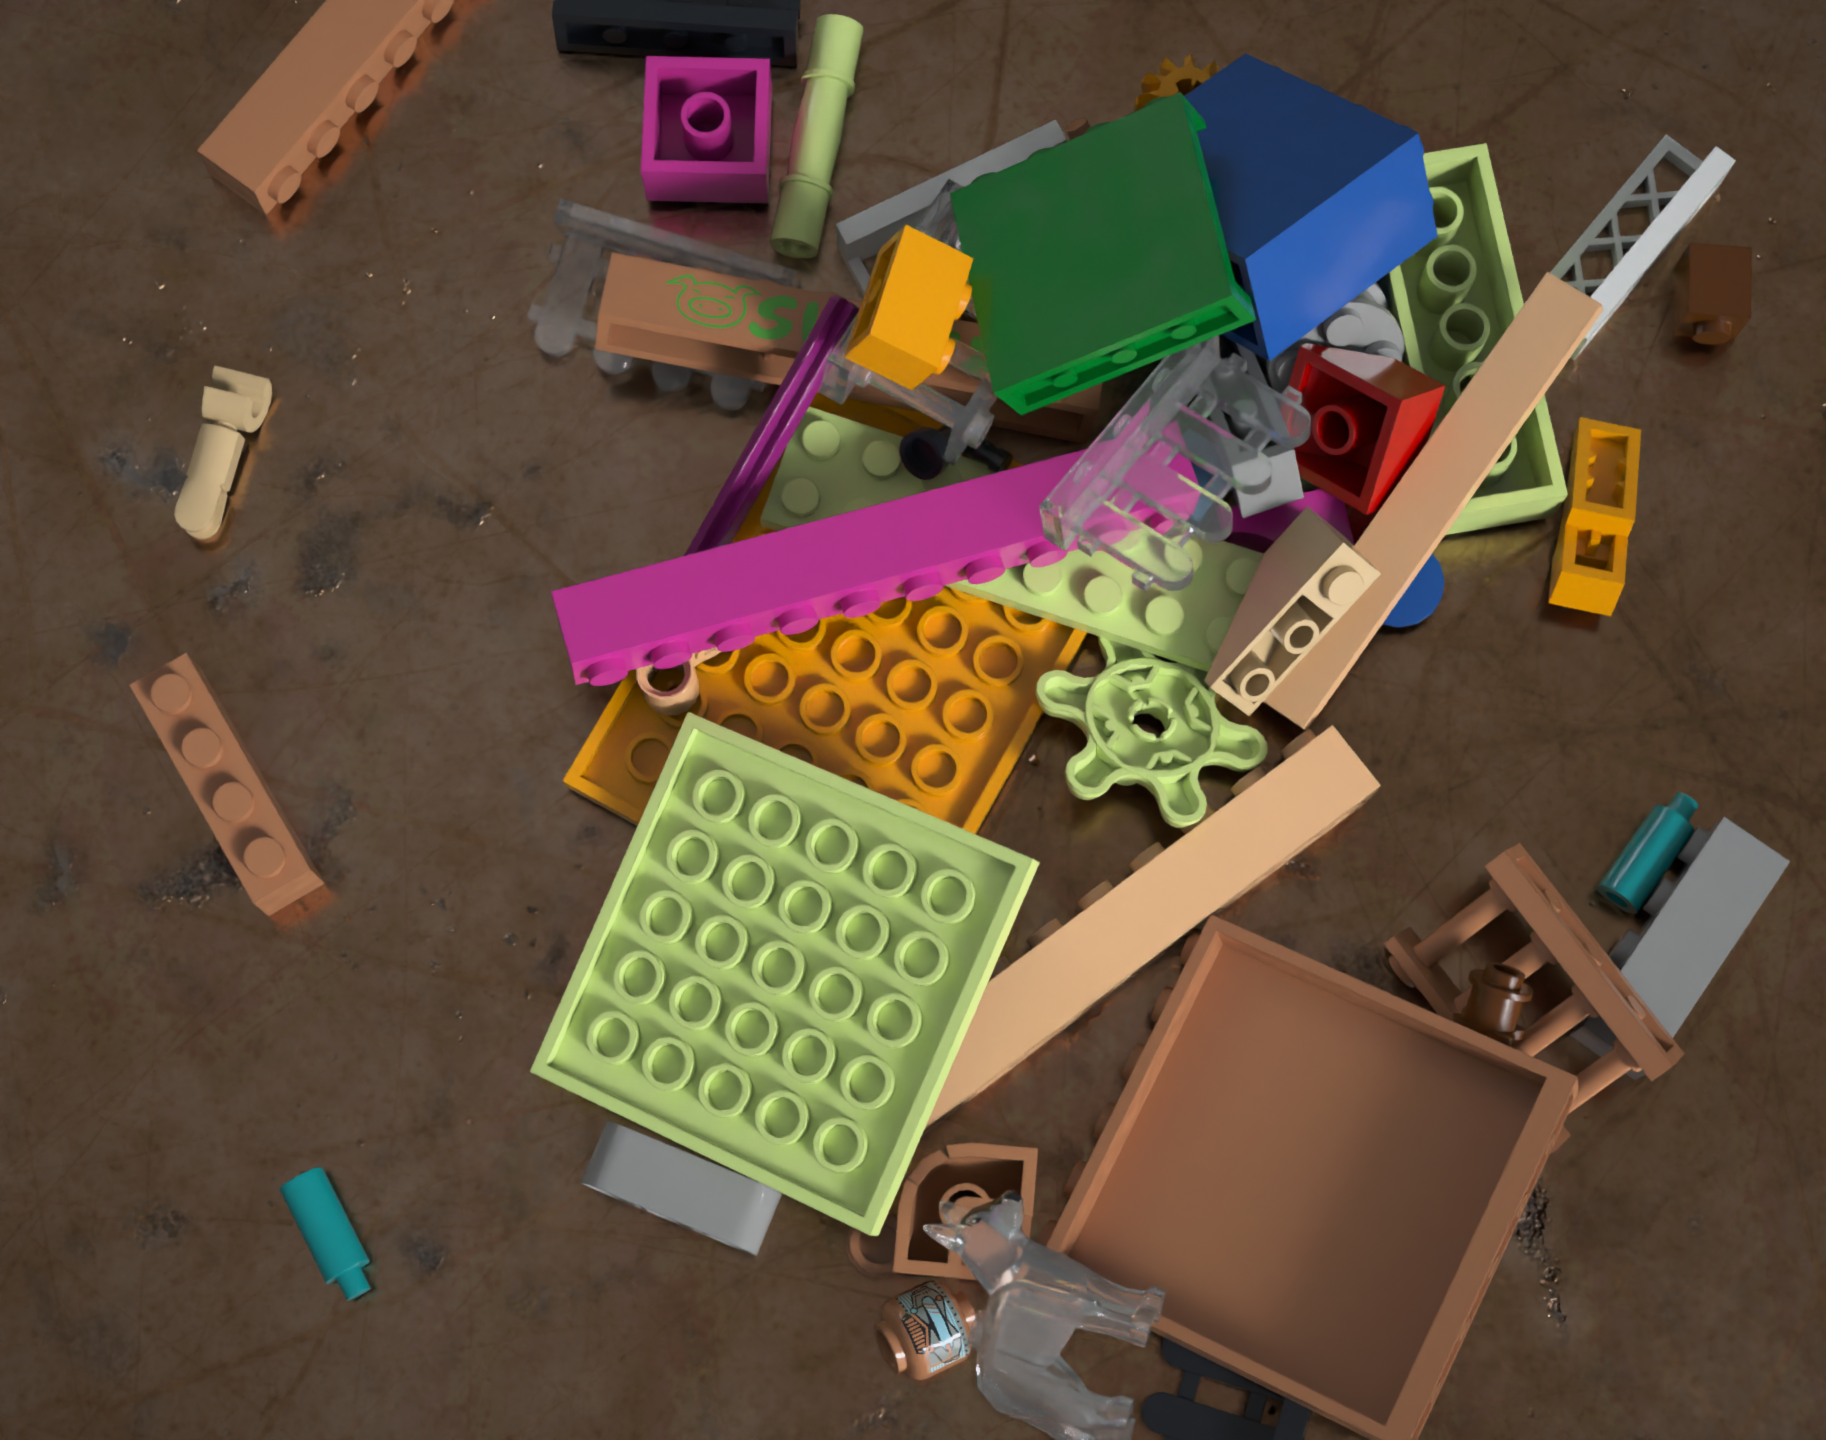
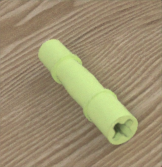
[769,14,864,258]

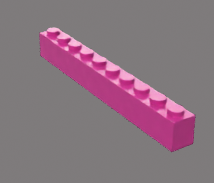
[551,425,1202,686]

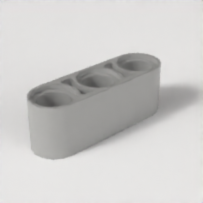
[580,1121,782,1256]

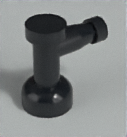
[899,406,1013,480]

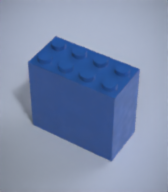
[1184,53,1438,361]

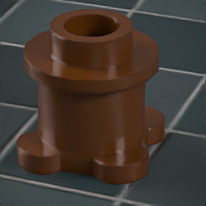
[1451,962,1534,1047]

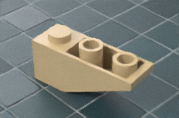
[1204,506,1381,716]

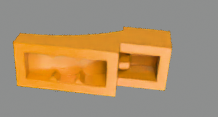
[1549,417,1641,616]

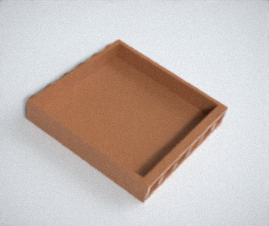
[1034,914,1578,1440]

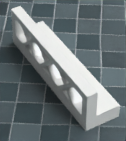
[836,120,1067,297]
[1524,134,1736,360]

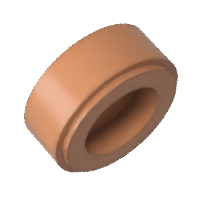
[846,1212,898,1279]

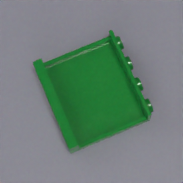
[950,92,1256,415]

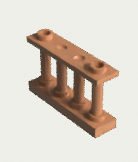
[1384,843,1685,1155]

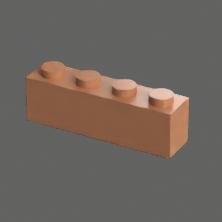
[129,653,325,916]

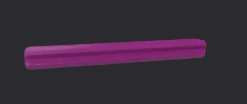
[684,295,859,556]

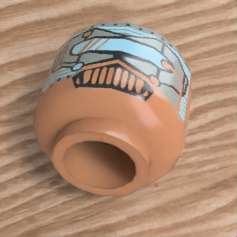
[874,1280,978,1380]

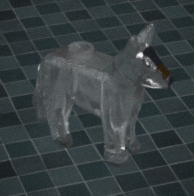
[923,1190,1167,1440]

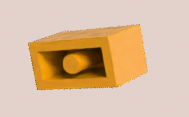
[844,224,974,390]

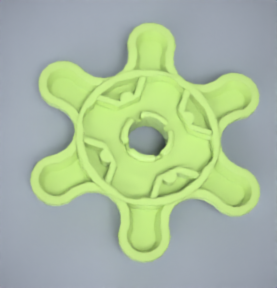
[1035,636,1268,828]

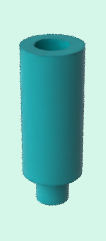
[1597,792,1699,914]
[279,1167,371,1301]

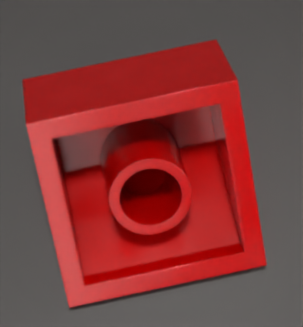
[1280,343,1446,515]

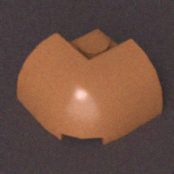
[893,1142,1038,1285]

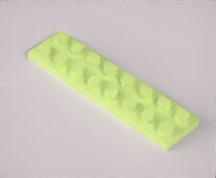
[760,407,1264,672]

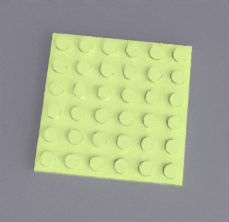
[530,712,1040,1236]

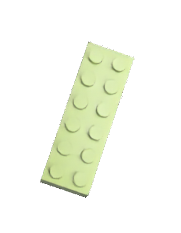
[1376,143,1568,535]

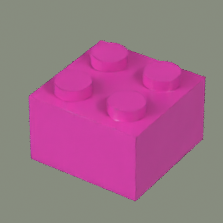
[641,56,772,203]

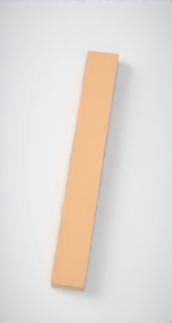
[1263,272,1603,731]

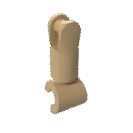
[174,365,272,540]

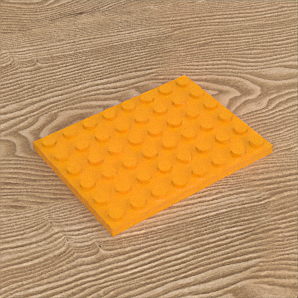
[563,392,1088,834]

